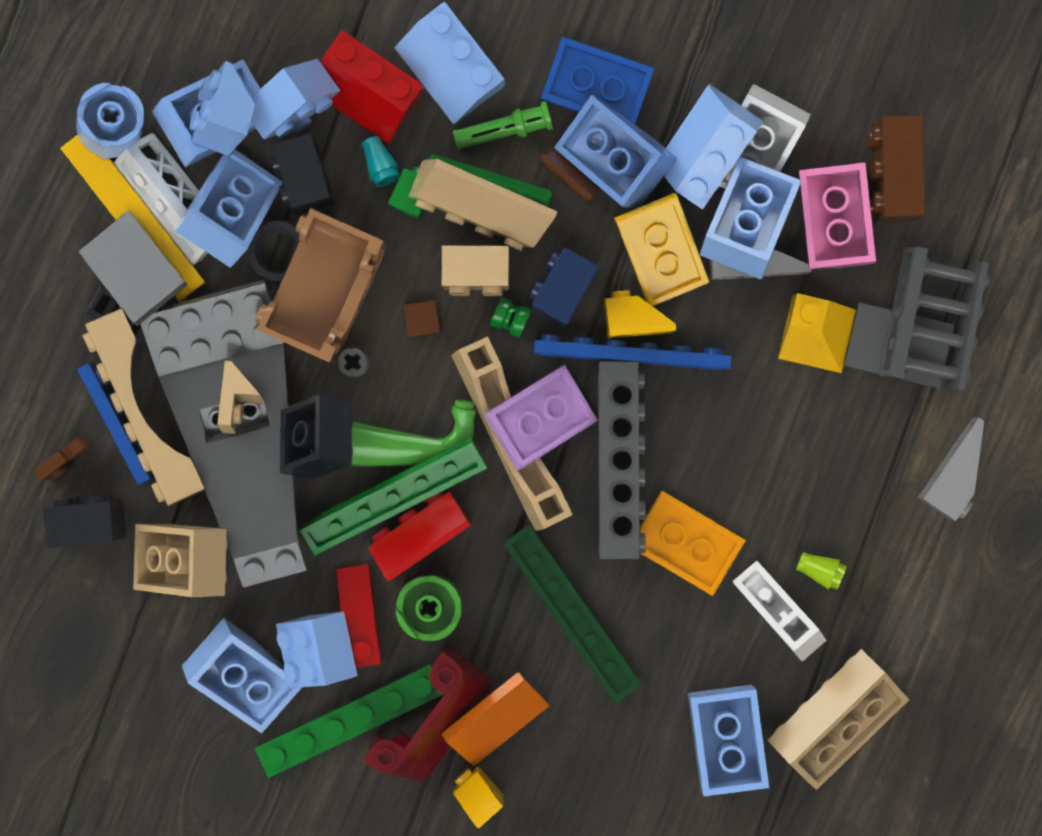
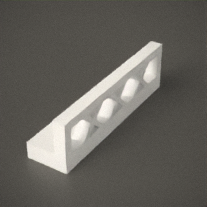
[114,133,208,265]

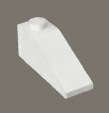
[732,561,827,661]

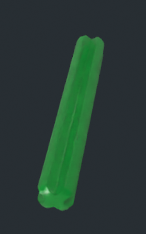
[429,154,552,207]

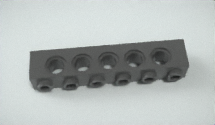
[598,362,646,559]

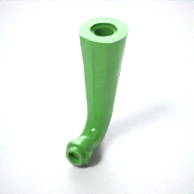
[350,399,476,467]

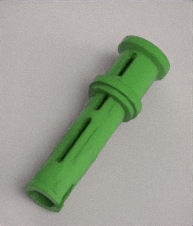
[453,101,553,150]

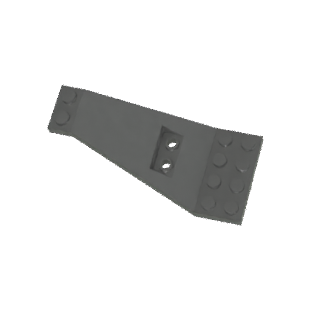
[140,279,307,588]

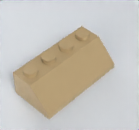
[408,159,557,251]
[768,649,909,790]

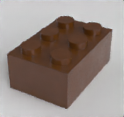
[866,116,925,223]

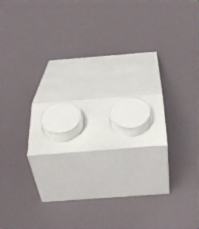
[719,84,811,189]

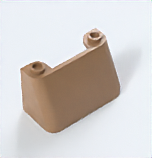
[255,208,387,364]

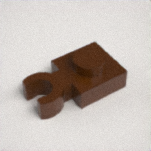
[33,437,90,482]

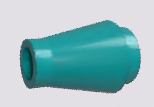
[362,136,400,187]

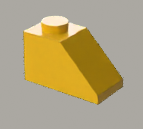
[453,766,504,829]

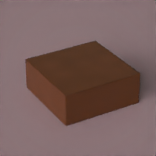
[403,300,441,338]

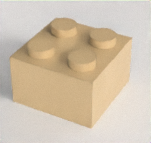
[442,246,509,296]

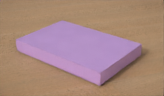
[483,365,598,471]

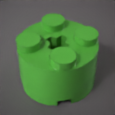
[396,573,463,641]

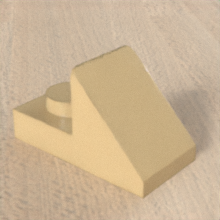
[217,361,265,434]

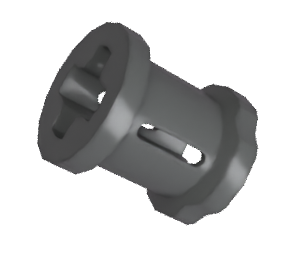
[338,348,370,378]

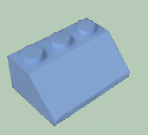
[394,2,505,125]
[664,84,763,210]

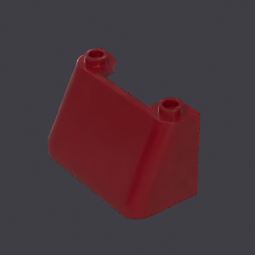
[363,644,491,782]

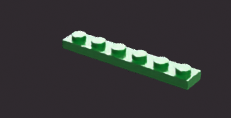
[299,437,487,555]
[255,663,443,778]

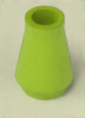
[796,552,847,590]

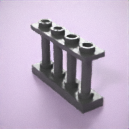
[879,246,990,391]

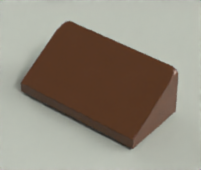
[540,144,601,204]

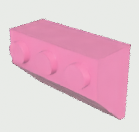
[799,163,876,269]

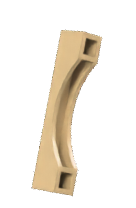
[82,309,204,507]
[451,336,573,531]

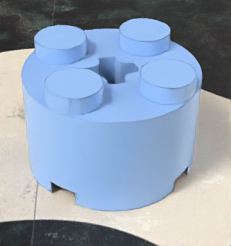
[76,83,144,159]

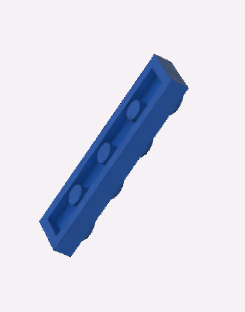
[77,363,155,485]

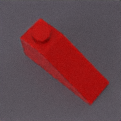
[336,564,384,668]

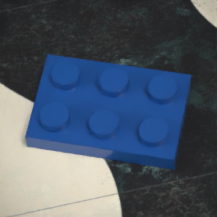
[541,37,654,124]

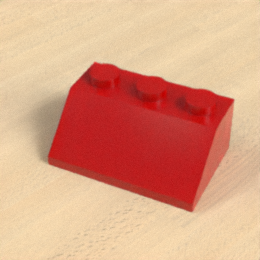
[321,30,425,145]
[368,491,472,582]

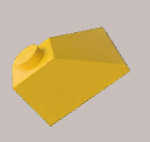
[604,291,676,339]
[778,293,856,373]

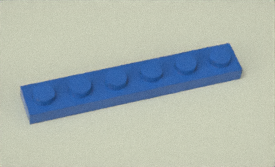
[534,335,731,371]

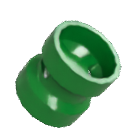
[490,297,532,339]

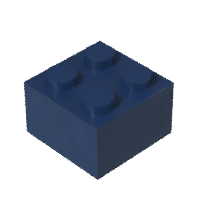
[529,247,599,328]

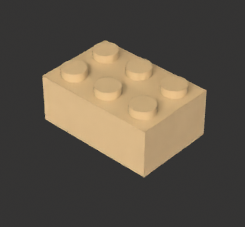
[133,524,228,597]

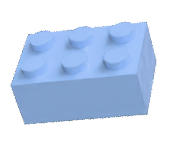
[700,157,802,279]
[688,685,769,796]

